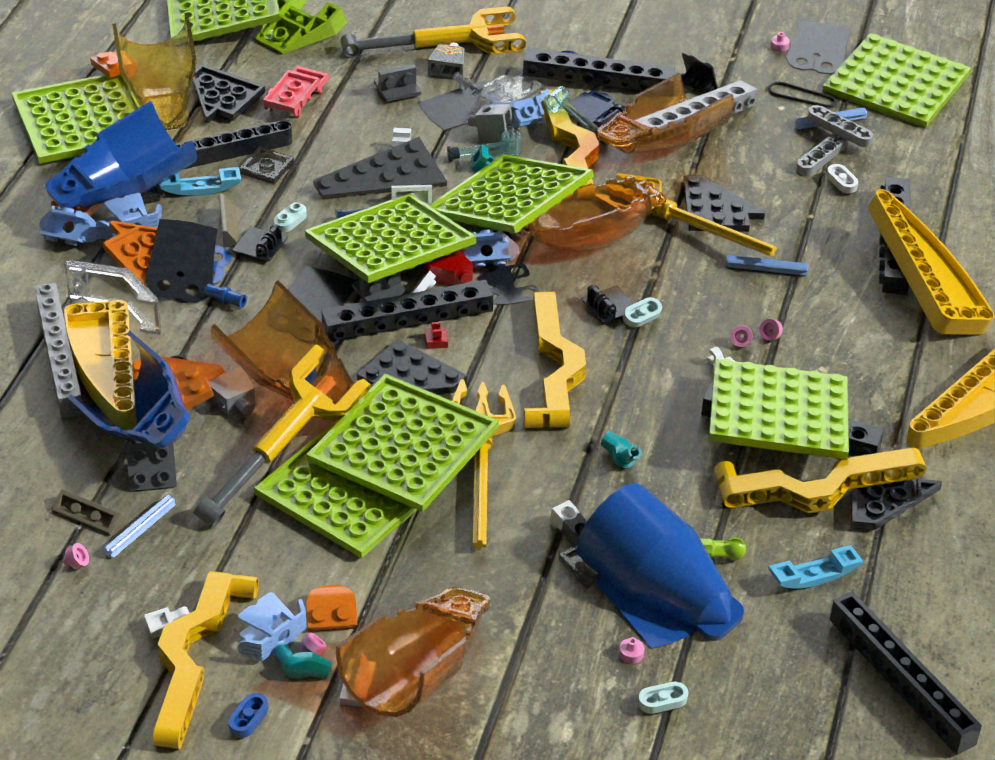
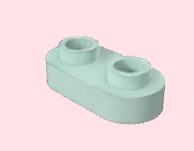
[274,202,307,232]
[623,297,662,327]
[638,682,688,714]

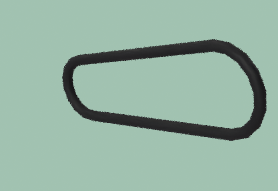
[768,82,837,107]

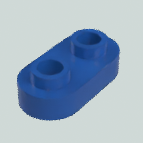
[228,693,269,738]

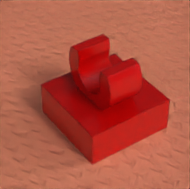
[424,322,448,349]

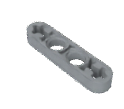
[808,105,874,147]
[796,133,848,176]

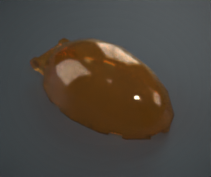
[527,176,667,252]

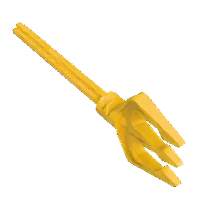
[595,173,777,257]
[452,379,516,550]

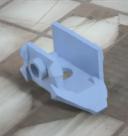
[491,89,550,128]
[39,206,102,246]
[452,229,520,268]

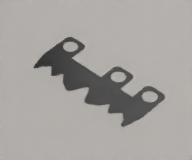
[477,230,539,304]

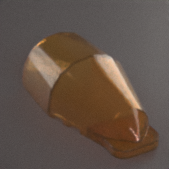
[597,73,734,154]
[211,280,355,421]
[336,587,490,717]

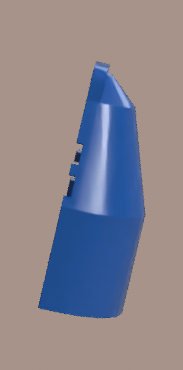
[45,101,197,208]
[68,330,190,449]
[577,483,744,641]

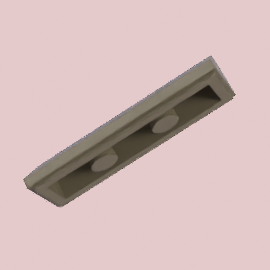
[219,193,239,247]
[51,489,126,535]

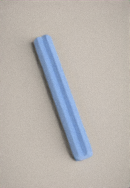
[795,108,867,130]
[726,255,808,276]
[104,495,175,558]

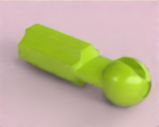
[700,537,746,561]

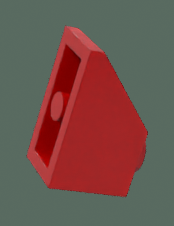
[424,250,473,286]

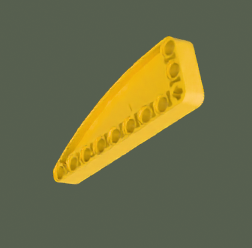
[868,189,994,335]
[64,300,137,430]
[906,349,995,448]

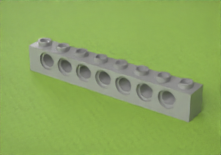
[630,80,757,148]
[34,283,84,419]

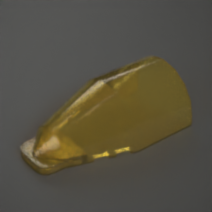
[112,12,197,130]

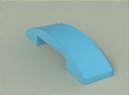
[160,167,241,196]
[768,545,863,588]

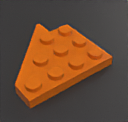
[103,221,158,289]
[133,356,226,410]

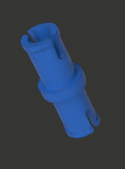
[204,284,247,308]

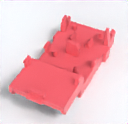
[263,65,329,118]

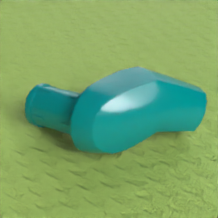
[601,431,642,468]
[273,644,332,679]

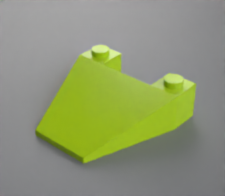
[255,0,347,54]

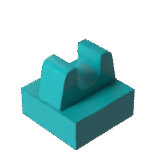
[471,144,494,172]

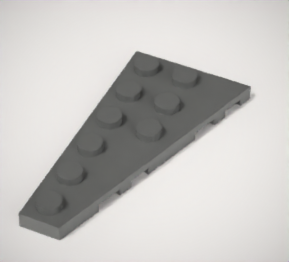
[313,137,447,199]

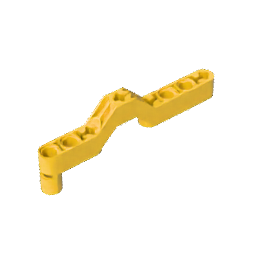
[539,89,599,201]
[524,291,586,428]
[714,448,927,513]
[153,571,259,749]

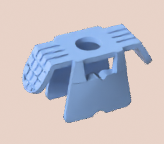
[96,192,162,240]
[238,592,307,661]

